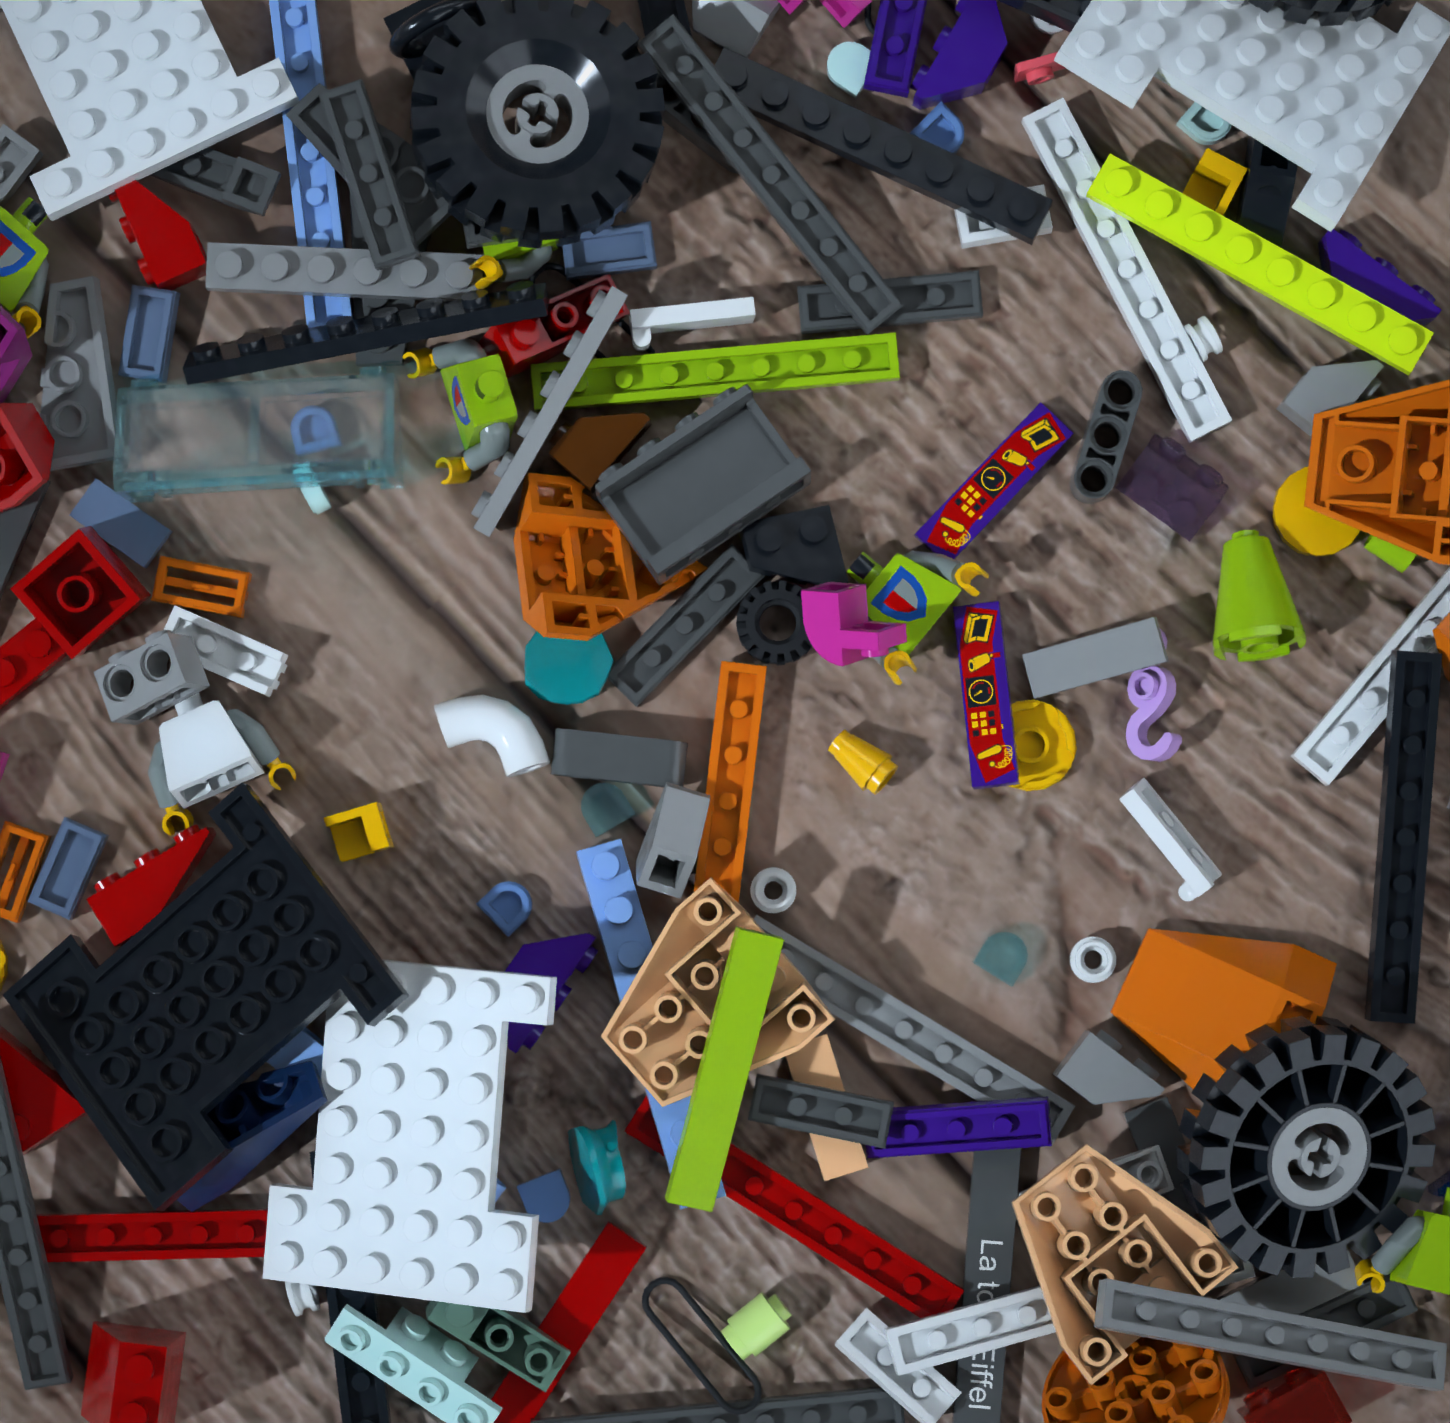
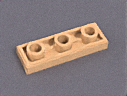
[786,1033,869,1181]

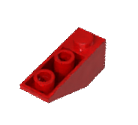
[108,180,207,291]
[479,274,630,379]
[86,824,217,947]

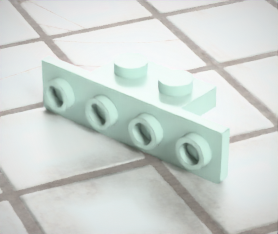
[325,1304,503,1423]

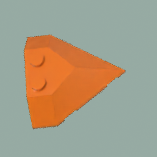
[514,472,708,641]

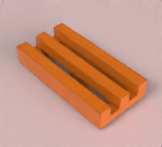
[151,556,252,619]
[0,821,52,923]

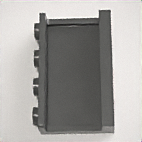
[595,384,811,585]

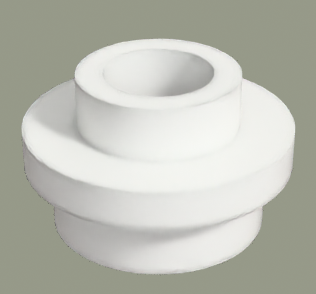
[750,867,796,913]
[1070,937,1116,983]

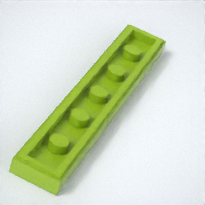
[665,926,784,1212]

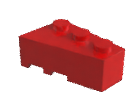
[0,1025,87,1155]

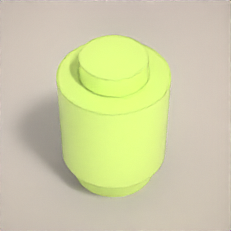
[721,1292,792,1360]

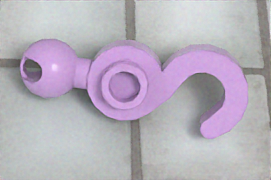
[1126,629,1182,762]

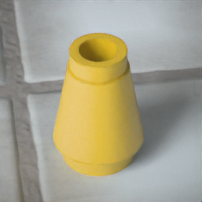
[828,729,898,795]

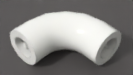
[434,694,550,777]

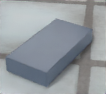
[562,221,657,281]
[118,285,181,383]
[69,478,173,569]
[27,817,109,920]

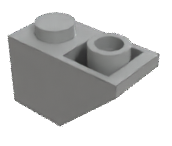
[1276,360,1384,437]
[635,782,710,899]
[1052,1029,1165,1105]

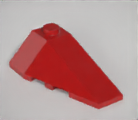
[0,403,55,512]

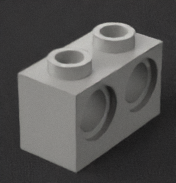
[94,630,210,725]

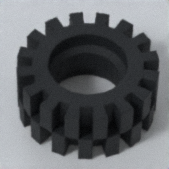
[736,580,812,666]

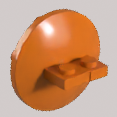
[1042,1337,1230,1423]

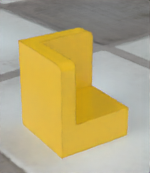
[1182,148,1247,215]
[323,802,394,862]

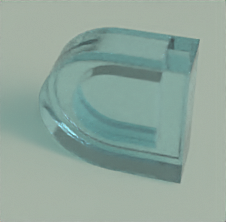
[581,783,636,838]
[972,932,1028,987]

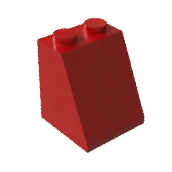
[81,1321,186,1423]

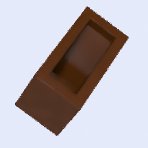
[548,413,652,494]

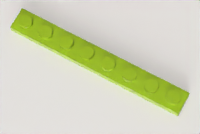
[531,332,900,412]

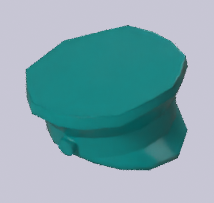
[524,632,614,705]
[568,1120,626,1215]

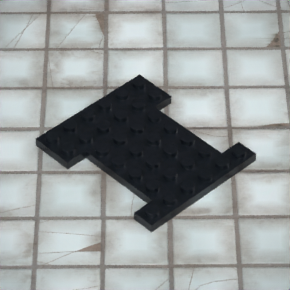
[3,782,410,1211]

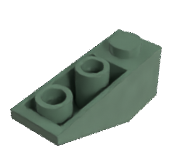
[425,1301,571,1392]

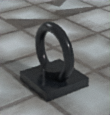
[383,0,476,80]

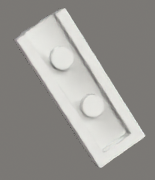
[629,297,756,351]
[164,605,289,697]
[1119,777,1222,901]
[835,1307,962,1423]

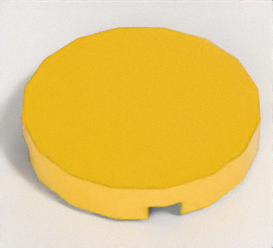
[1272,467,1361,557]
[1009,699,1077,792]

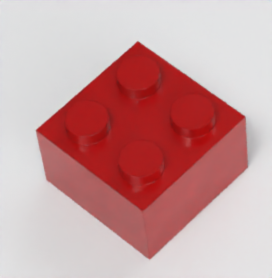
[10,526,151,659]

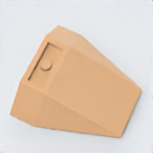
[601,877,835,1107]
[1011,1144,1239,1385]

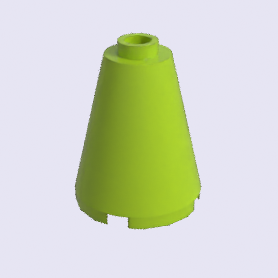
[1212,530,1306,662]

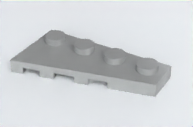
[39,276,124,471]

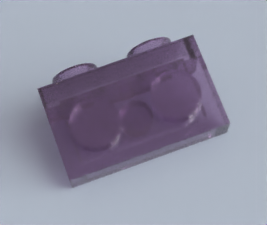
[1116,434,1229,542]

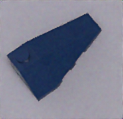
[177,1061,328,1212]

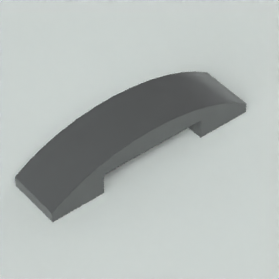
[150,147,282,216]

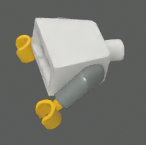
[148,693,296,836]

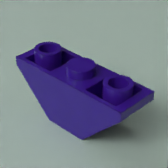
[910,0,1008,110]
[1317,229,1442,326]
[504,932,598,1053]

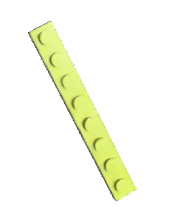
[1086,153,1434,376]

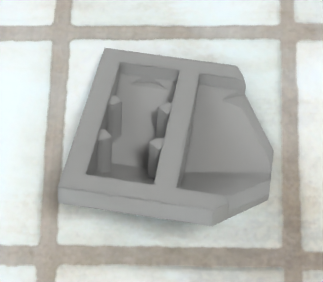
[692,0,781,58]

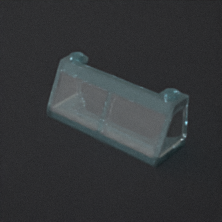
[113,366,404,503]

